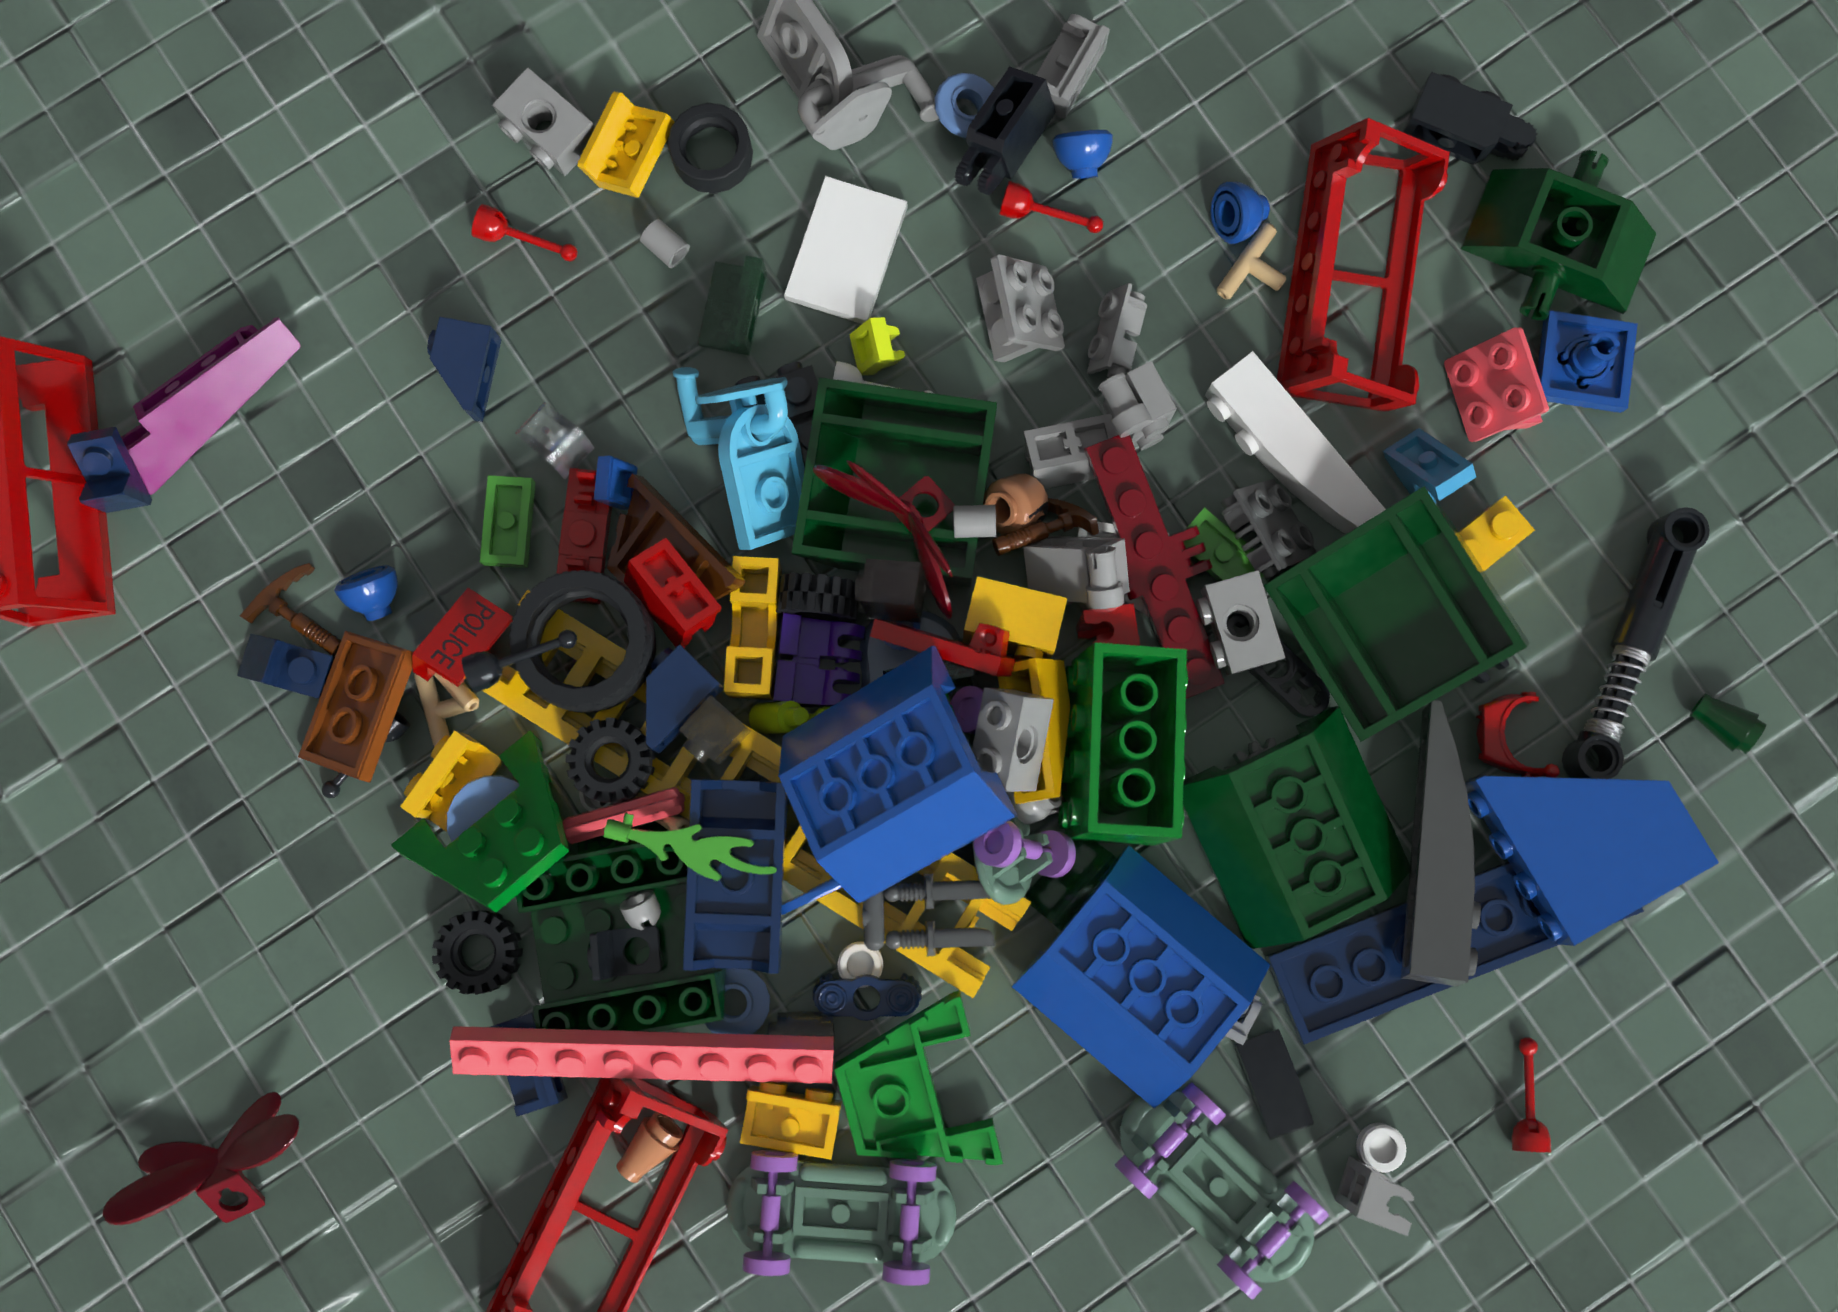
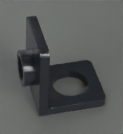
[587,926,662,981]

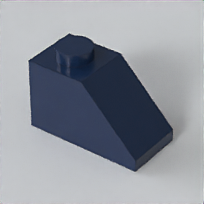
[427,317,502,422]
[646,644,724,753]

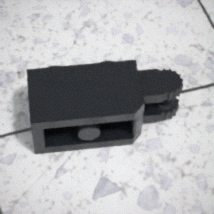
[955,66,1056,195]
[1402,72,1538,165]

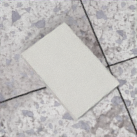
[784,176,908,324]

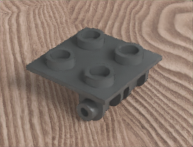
[1221,478,1317,580]

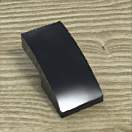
[1235,1029,1314,1140]

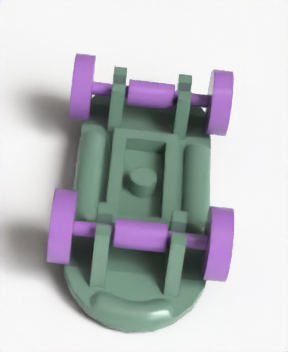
[948,686,1076,905]
[1115,1082,1329,1300]
[727,1150,957,1286]

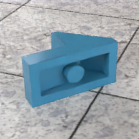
[1383,428,1476,501]

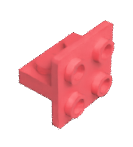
[1444,327,1549,442]

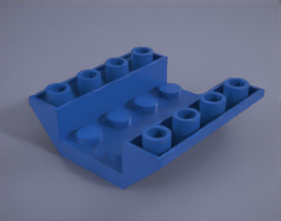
[778,646,1018,903]
[1011,845,1270,1109]

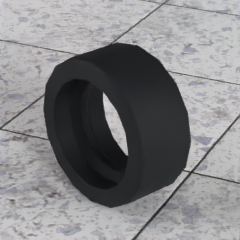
[668,103,753,194]

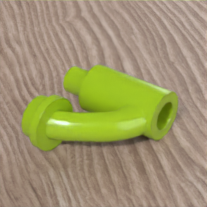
[749,701,831,734]

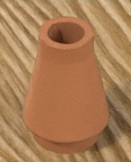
[616,1112,683,1183]

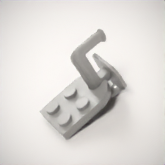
[757,0,939,150]

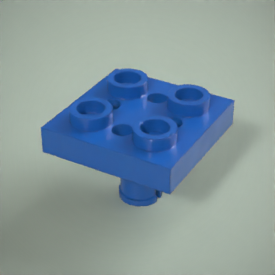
[1537,310,1638,413]

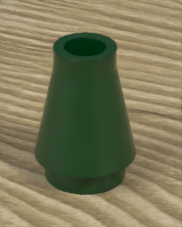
[1690,693,1766,754]

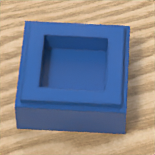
[594,456,638,510]

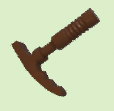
[992,498,1099,556]
[240,563,341,656]

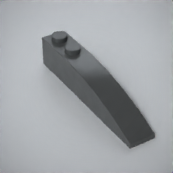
[1401,700,1481,986]

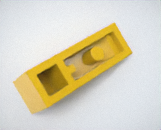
[998,658,1070,804]

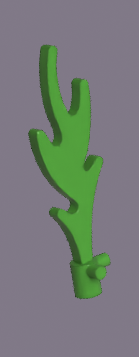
[604,813,777,881]

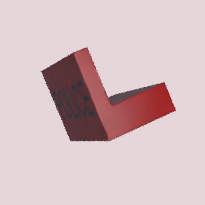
[412,588,513,687]

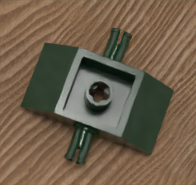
[1460,150,1656,320]

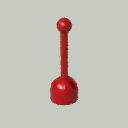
[999,181,1104,233]
[472,204,578,261]
[1512,1037,1551,1153]

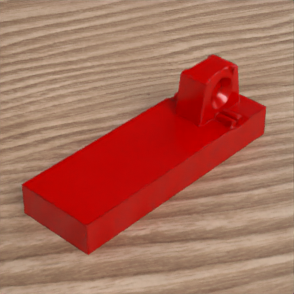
[870,619,1016,677]

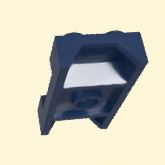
[683,779,788,974]

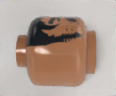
[983,474,1049,535]

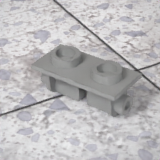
[1087,283,1147,378]

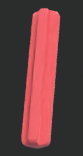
[562,787,685,844]

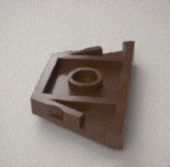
[607,474,746,600]

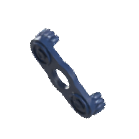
[813,973,922,1021]

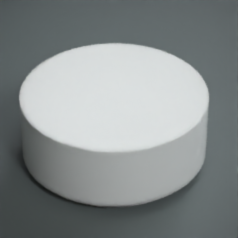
[838,941,884,988]
[1356,1123,1406,1173]

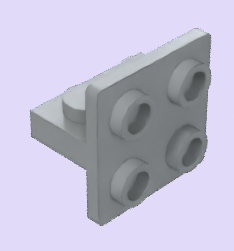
[976,254,1065,363]

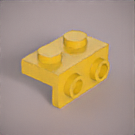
[578,91,675,198]
[400,730,503,832]
[740,1082,842,1160]

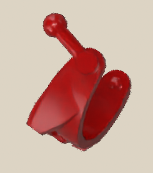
[1476,692,1560,778]

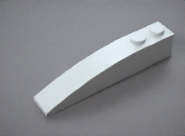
[1205,351,1386,534]

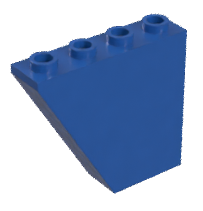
[1465,776,1719,946]

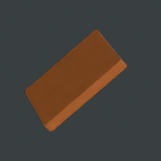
[298,631,413,783]

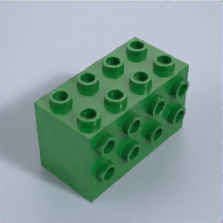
[1058,642,1188,846]

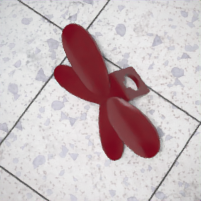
[813,460,955,619]
[103,1092,299,1225]

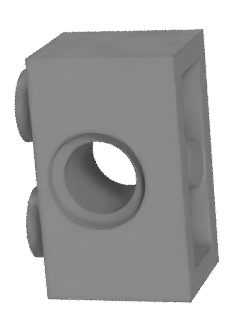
[492,68,595,176]
[1196,570,1285,676]
[972,687,1054,792]

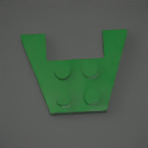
[391,730,569,913]
[834,990,1003,1165]

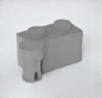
[1098,361,1177,450]
[1023,536,1130,609]

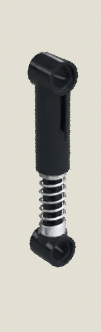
[1562,507,1710,779]

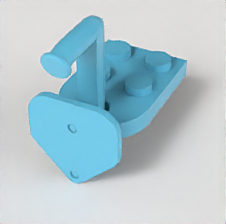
[673,367,805,550]

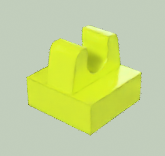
[849,317,905,375]

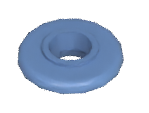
[935,73,994,138]
[704,969,770,1034]

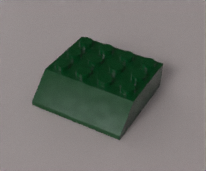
[792,377,997,588]
[1263,486,1530,742]

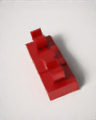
[556,468,612,604]

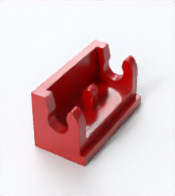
[624,538,722,648]
[1076,603,1140,646]

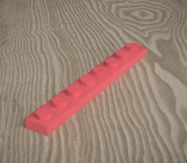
[450,1026,834,1084]

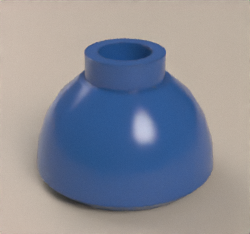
[1052,130,1113,179]
[1211,182,1270,244]
[334,565,398,621]

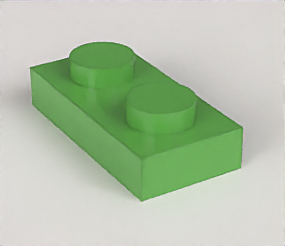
[480,475,536,568]
[1184,507,1263,582]

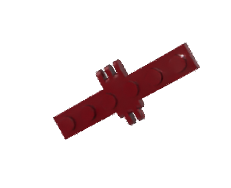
[1084,435,1225,699]

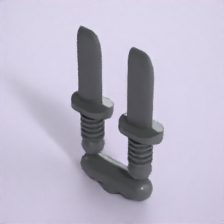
[863,874,994,956]

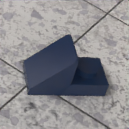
[67,427,152,513]
[237,634,335,699]

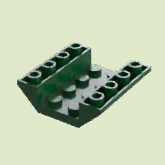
[1183,706,1410,949]
[516,843,726,1032]

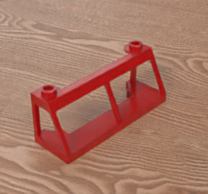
[1277,118,1450,412]
[0,336,116,627]
[486,1078,728,1312]

